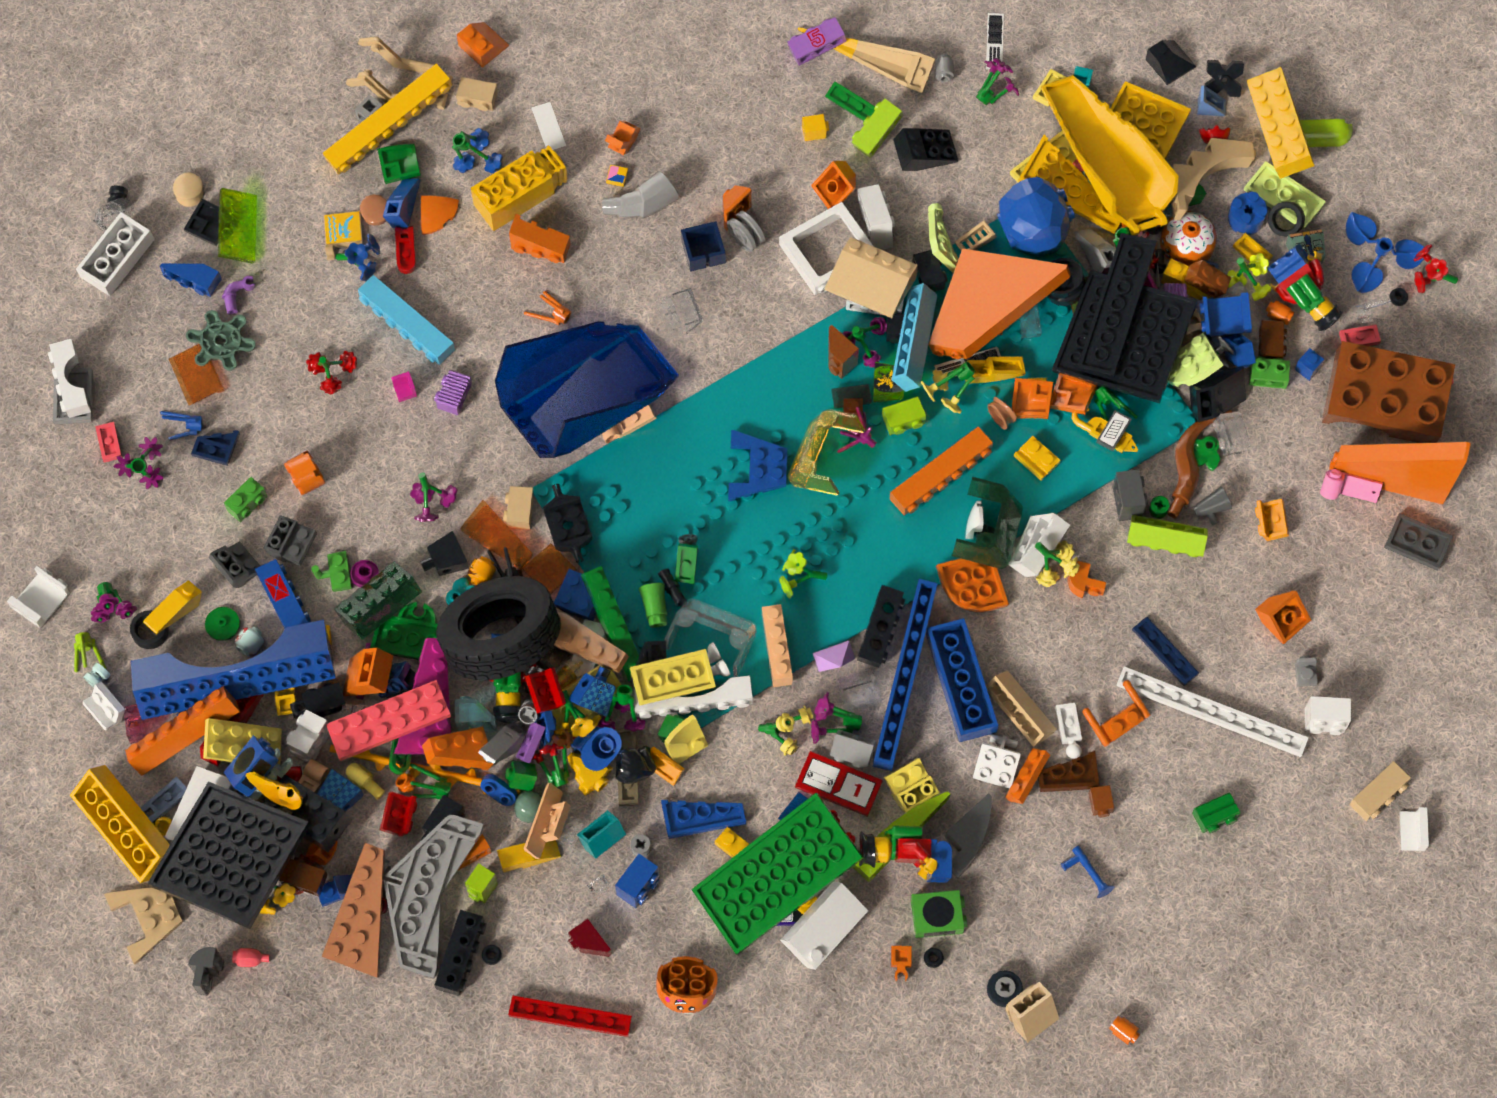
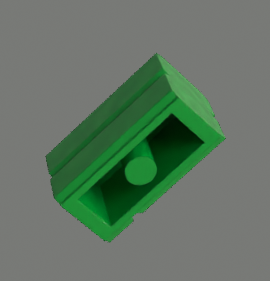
[1192,792,1240,834]

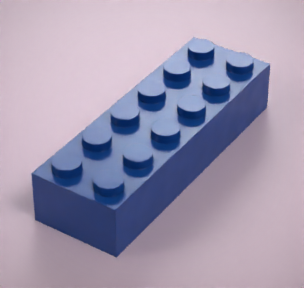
[926,618,999,743]

